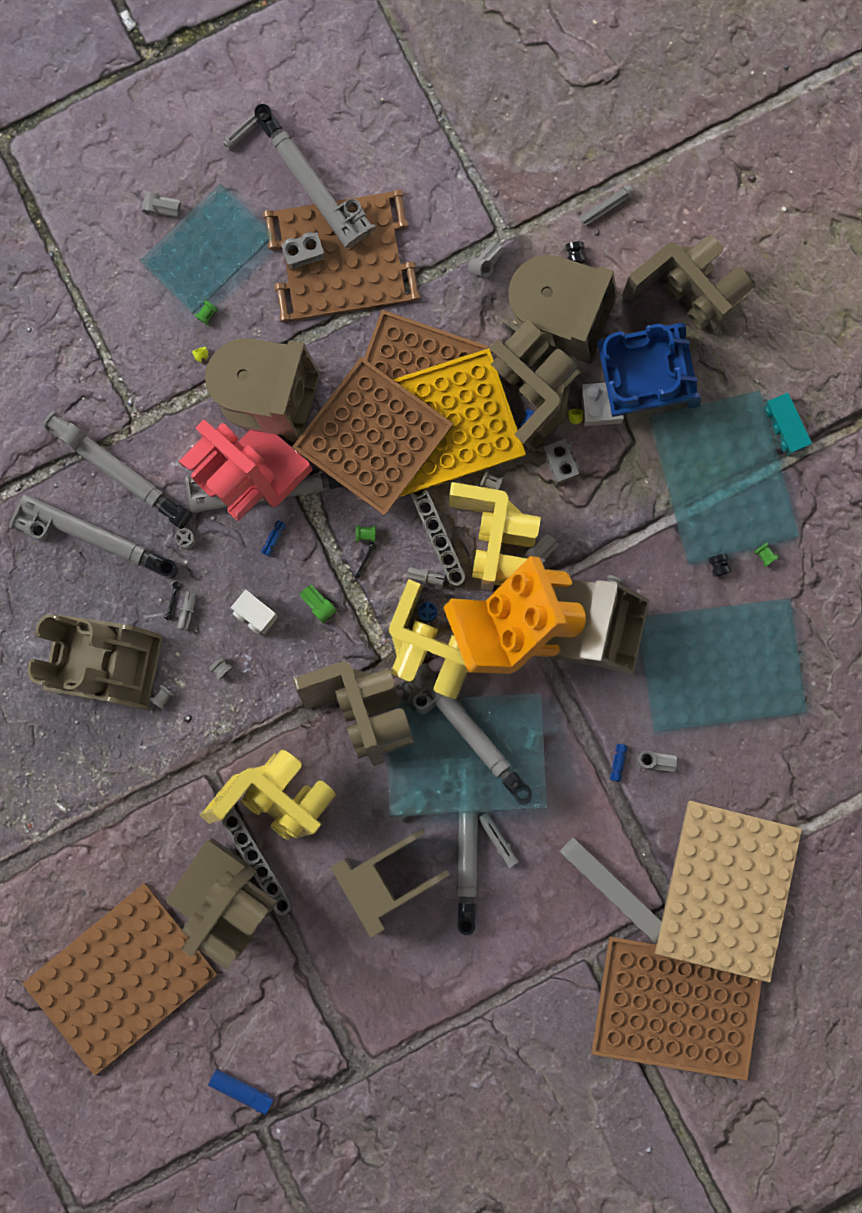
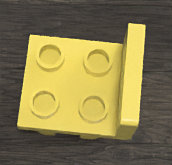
[449,483,541,591]
[389,579,468,699]
[200,750,336,840]

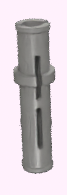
[478,813,519,868]

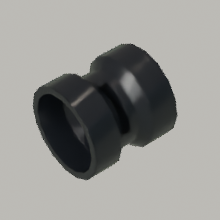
[565,241,586,264]
[708,553,732,577]

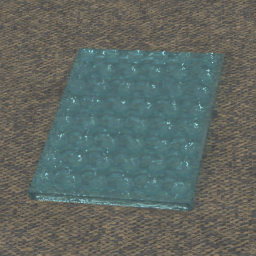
[649,390,799,564]
[641,598,807,732]
[387,693,547,817]

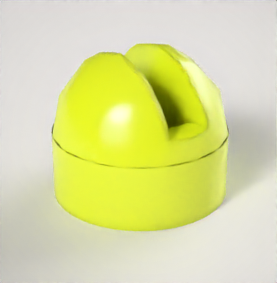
[192,347,209,363]
[568,409,583,425]

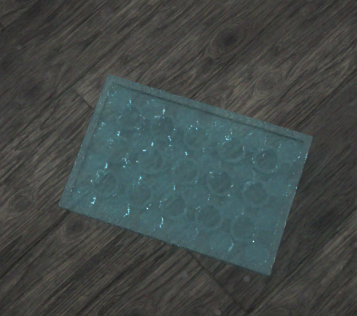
[140,183,273,314]

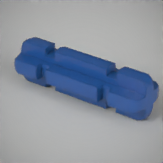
[261,520,286,556]
[610,744,627,782]

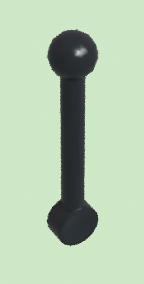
[354,542,376,579]
[164,581,180,620]

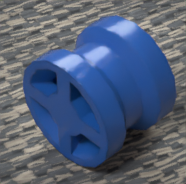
[418,602,437,623]

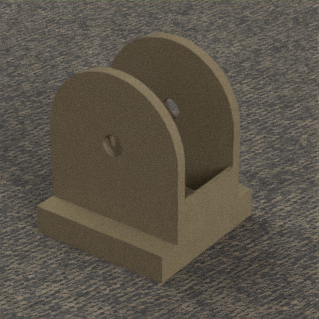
[509,255,618,364]
[205,338,320,442]
[330,828,450,938]

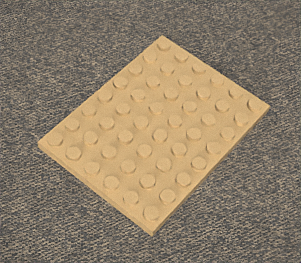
[655,801,802,982]

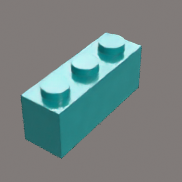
[764,392,812,456]

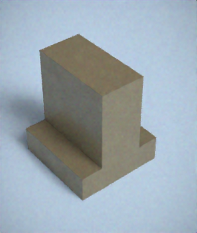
[541,579,650,675]

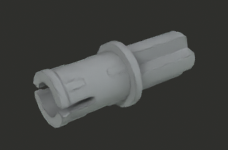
[407,567,446,587]
[177,592,198,631]

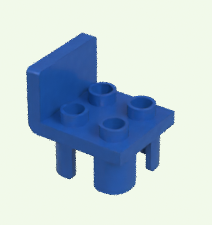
[597,323,701,417]

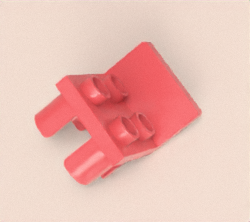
[178,419,312,521]

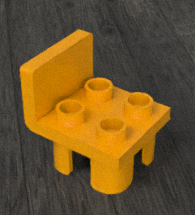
[444,556,586,674]

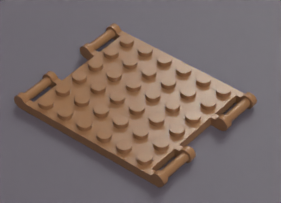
[263,190,421,322]

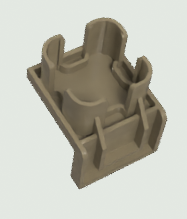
[622,235,753,334]
[490,320,582,453]
[28,614,163,710]
[293,662,415,766]
[167,838,277,970]

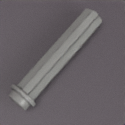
[222,104,272,151]
[580,185,634,226]

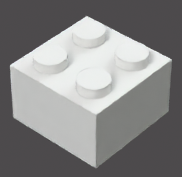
[580,383,624,426]
[231,589,279,635]

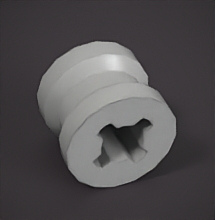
[175,528,196,549]
[209,656,233,680]

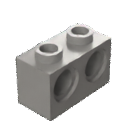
[281,232,325,270]
[542,439,581,485]

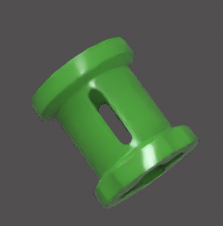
[194,300,219,326]
[356,525,376,543]
[754,542,779,567]

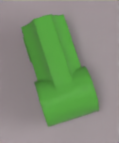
[299,584,337,624]

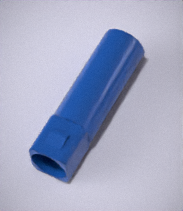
[208,1069,274,1115]

